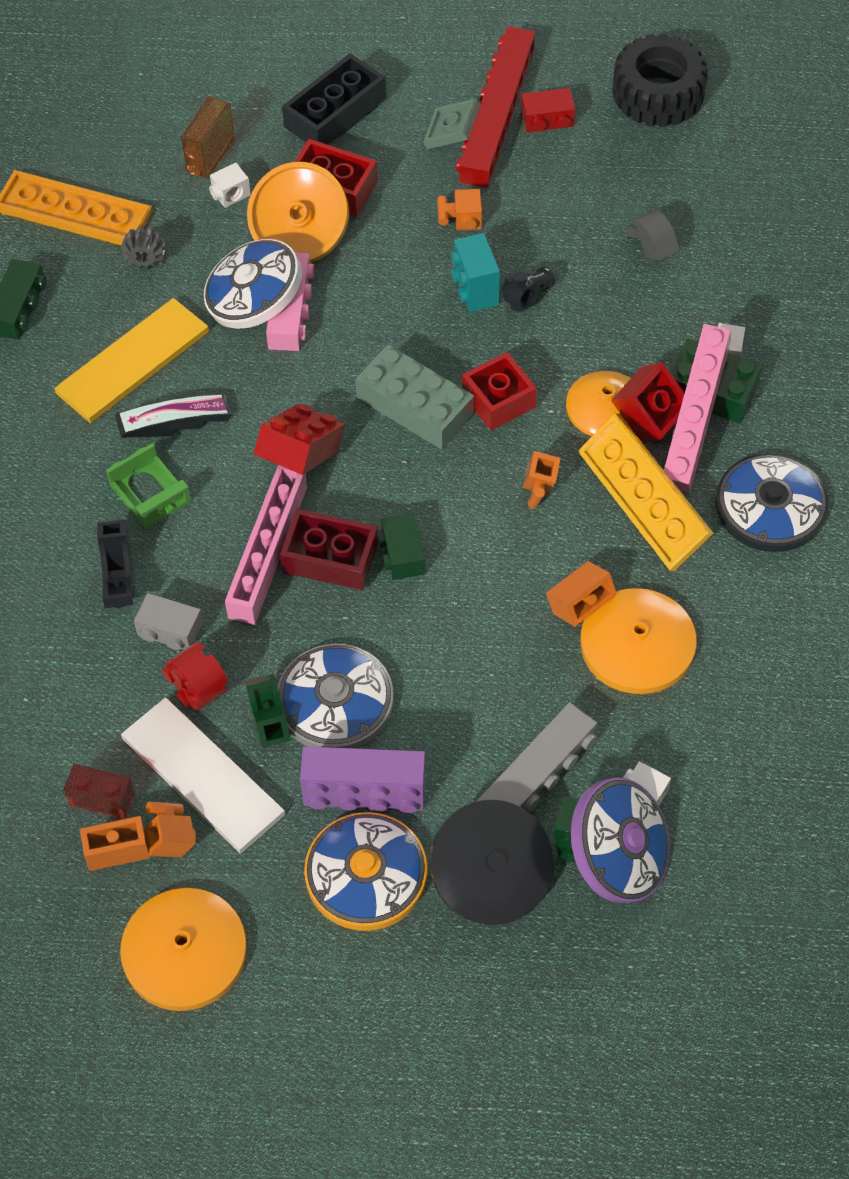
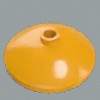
[566,371,633,436]

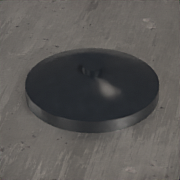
[430,800,554,925]

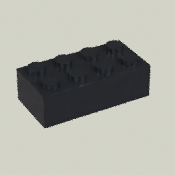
[282,53,386,145]

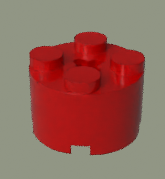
[161,642,229,710]

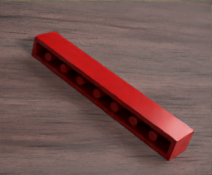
[456,26,535,188]

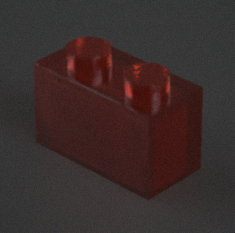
[63,763,135,819]

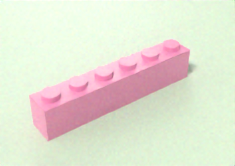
[664,324,731,493]
[225,465,307,625]

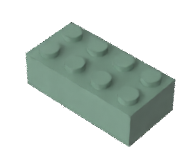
[355,345,474,450]

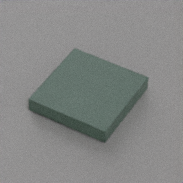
[423,98,481,149]

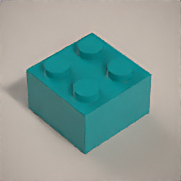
[450,233,500,312]

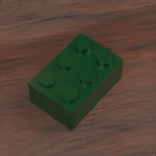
[670,338,763,423]

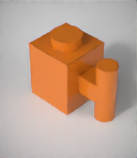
[437,189,482,230]
[522,451,561,509]
[144,802,196,858]

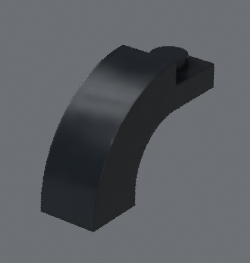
[97,519,135,609]

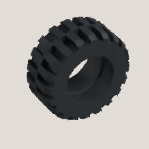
[612,34,708,127]

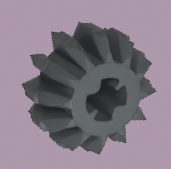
[122,226,166,270]

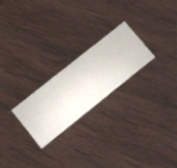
[121,697,285,854]

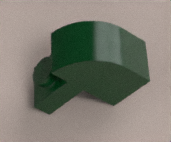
[245,674,291,748]

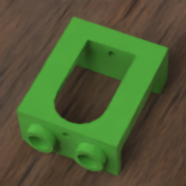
[106,443,191,529]

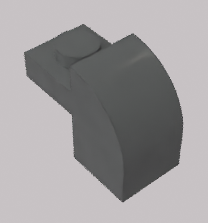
[625,210,680,260]

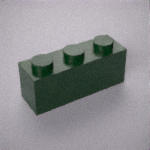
[0,258,47,340]

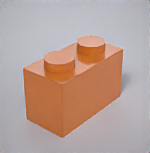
[546,561,617,626]
[80,816,150,871]

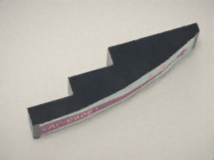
[115,394,231,438]

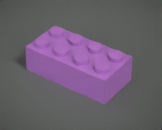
[300,746,425,813]

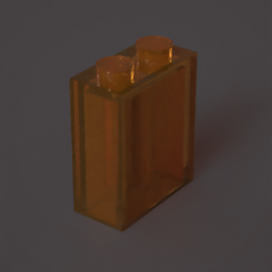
[181,96,235,179]

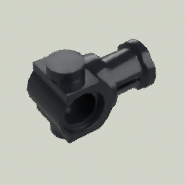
[502,266,555,312]

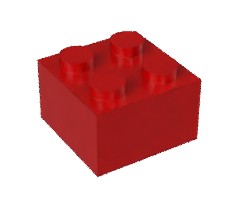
[462,352,537,431]
[611,362,685,442]

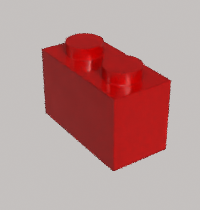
[521,88,575,133]

